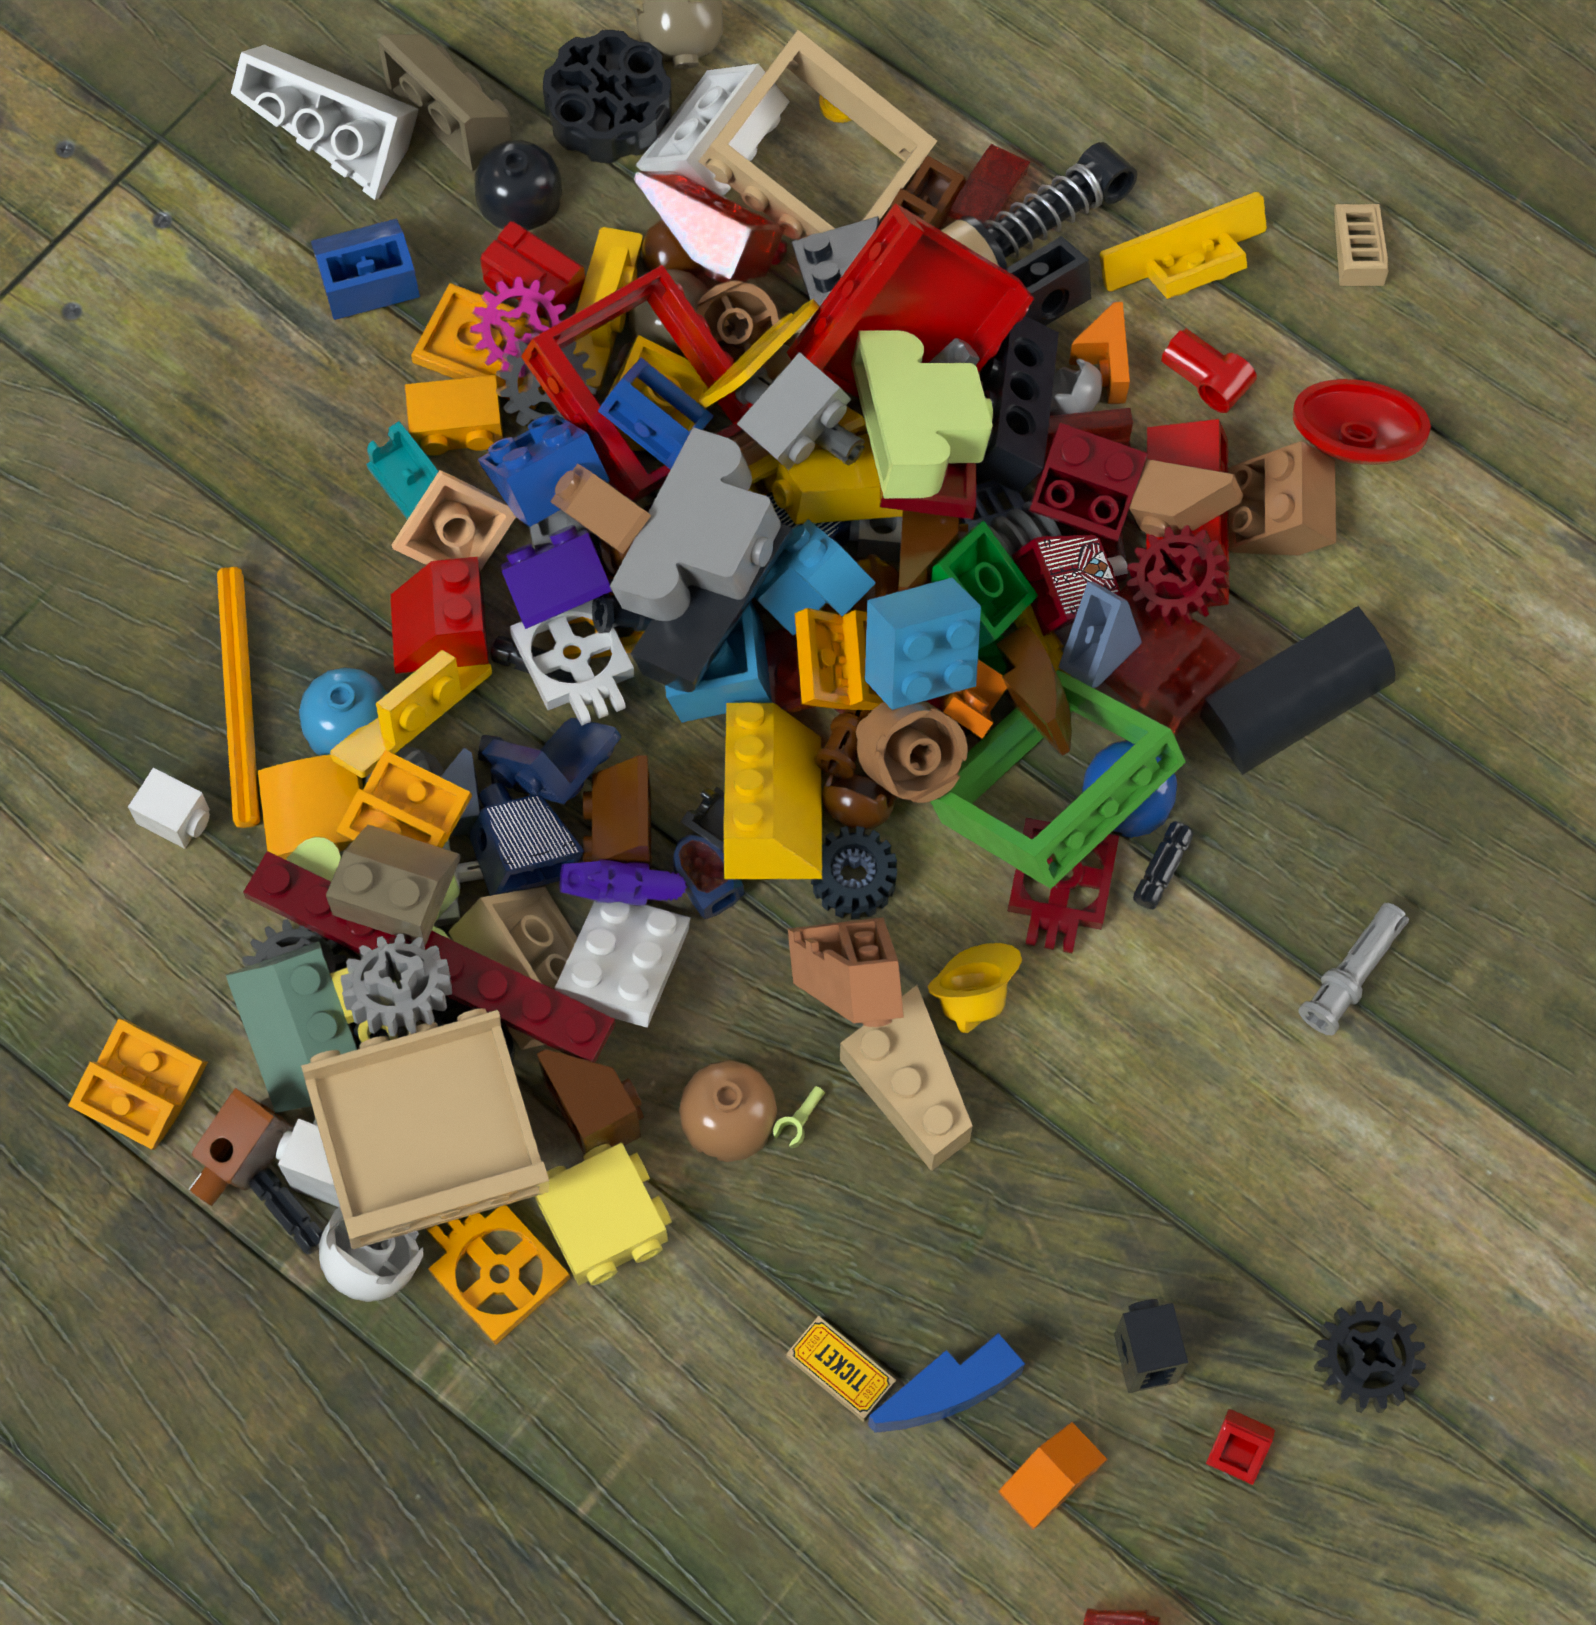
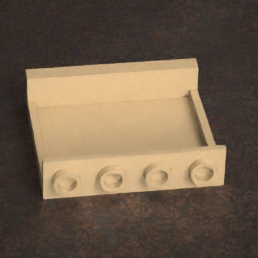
[301,1008,549,1250]

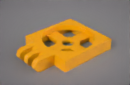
[426,1205,571,1345]

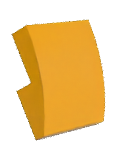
[795,608,884,710]
[336,750,473,848]
[258,754,363,860]
[68,1018,208,1150]

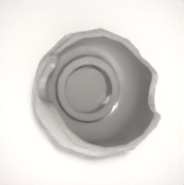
[1049,359,1103,425]

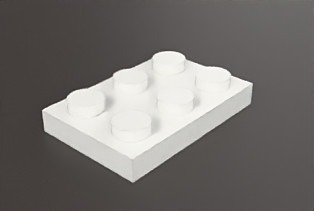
[555,901,690,1028]

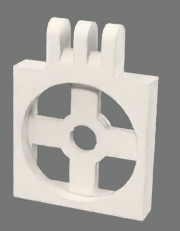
[510,600,634,725]

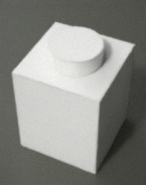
[128,768,210,849]

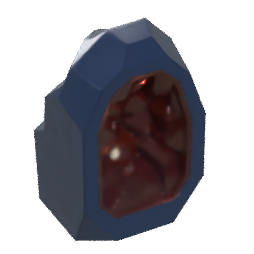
[673,835,744,920]

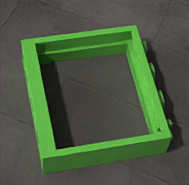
[930,670,1186,889]

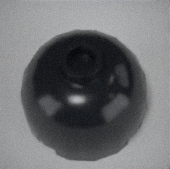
[474,140,562,231]

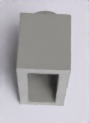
[737,352,851,470]

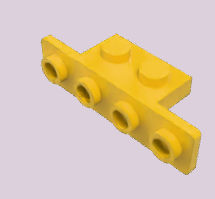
[1099,192,1267,299]
[573,227,643,391]
[330,650,492,778]

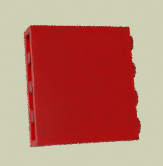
[786,203,1034,398]

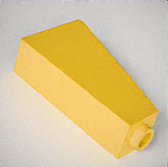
[772,433,903,524]

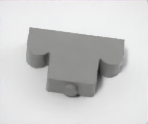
[610,427,781,621]

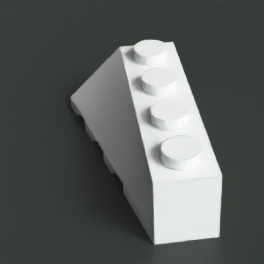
[231,45,419,200]

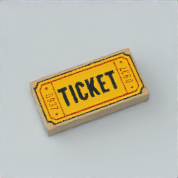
[786,1316,896,1422]

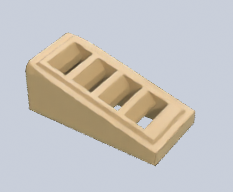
[1334,204,1389,286]

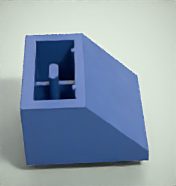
[311,218,420,320]
[478,414,610,527]

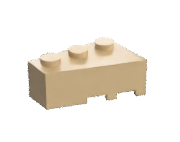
[840,985,973,1171]

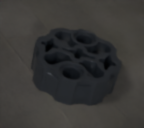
[543,30,672,163]

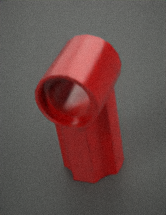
[1161,328,1257,413]

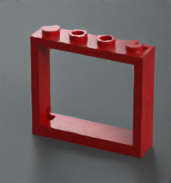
[521,265,753,503]

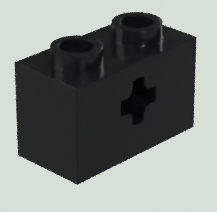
[1114,1299,1188,1393]

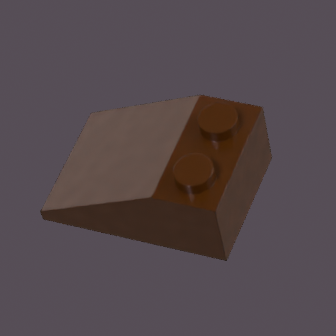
[899,510,969,592]

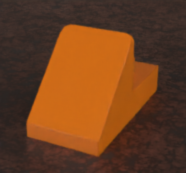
[1069,302,1130,404]
[939,659,1007,738]

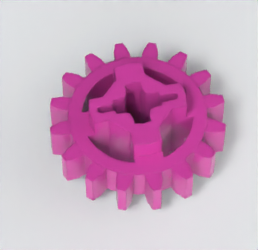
[470,277,566,378]

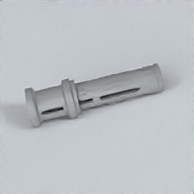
[1299,903,1409,1036]

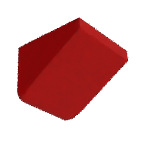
[1206,1409,1275,1485]

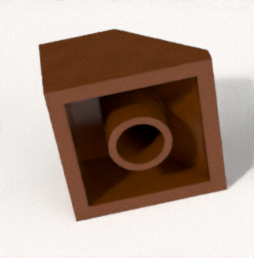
[583,755,652,870]
[537,1049,644,1155]

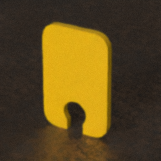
[699,299,820,408]

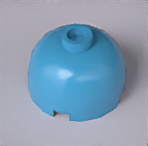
[299,667,388,756]

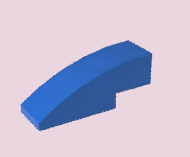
[868,1333,1025,1433]

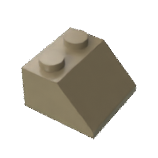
[326,824,461,946]

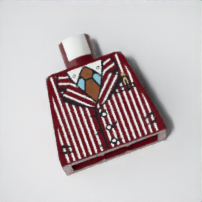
[1012,535,1128,636]

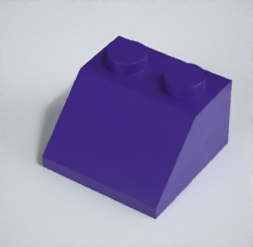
[501,525,612,629]

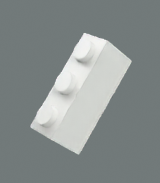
[636,64,790,199]

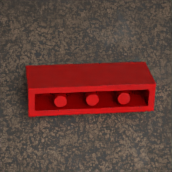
[1146,419,1229,607]

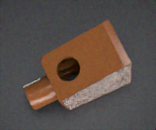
[189,1088,294,1206]

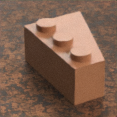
[788,917,904,1027]

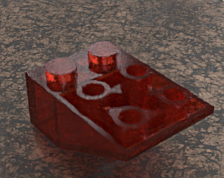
[1104,585,1242,737]

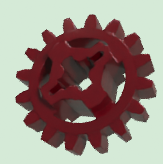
[1127,525,1230,626]

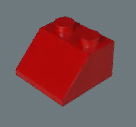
[390,556,489,674]

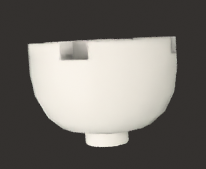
[319,1207,423,1302]

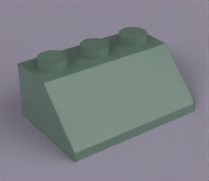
[226,941,358,1113]

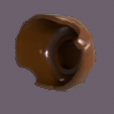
[641,216,709,276]
[822,774,897,829]

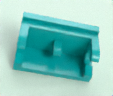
[366,421,439,520]

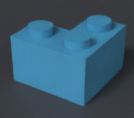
[754,519,876,636]

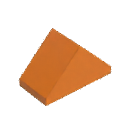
[998,1422,1108,1530]

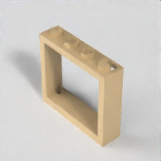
[698,30,937,240]

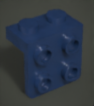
[482,718,621,804]

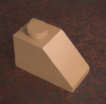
[1129,459,1243,537]
[550,464,651,554]

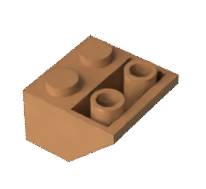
[1228,441,1336,556]

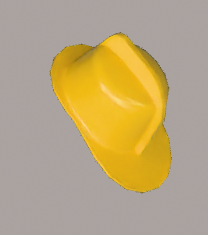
[928,943,1022,1033]

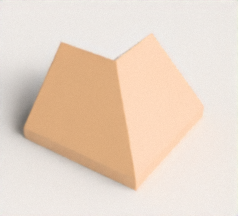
[392,470,516,571]

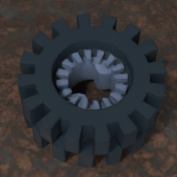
[811,826,897,920]

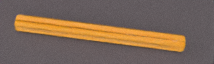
[217,566,260,828]

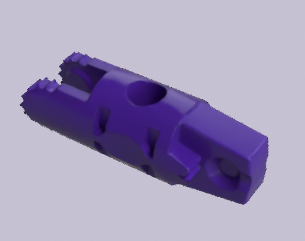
[560,859,687,906]

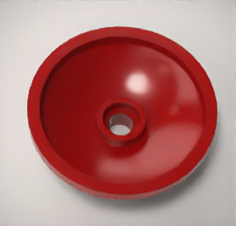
[1292,379,1431,465]

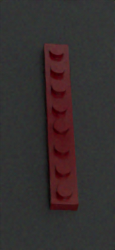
[243,851,616,1063]

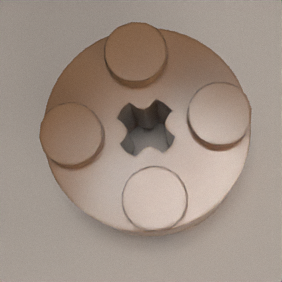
[856,701,968,803]

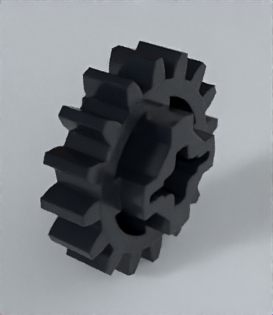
[1313,1301,1426,1413]

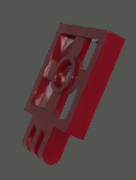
[1007,817,1119,954]

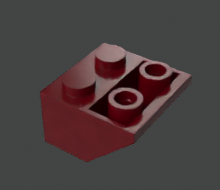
[1029,423,1148,542]

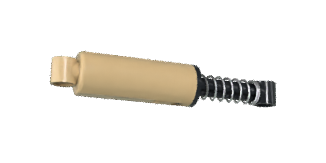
[762,142,1138,380]

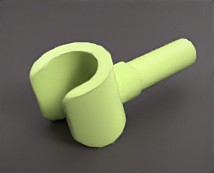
[773,1086,825,1148]

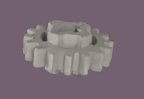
[341,934,452,1036]

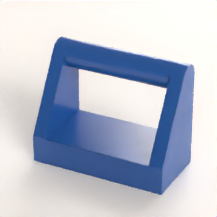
[598,357,714,470]

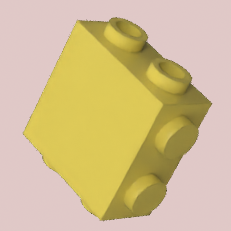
[535,1142,672,1286]

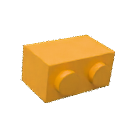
[405,375,503,455]

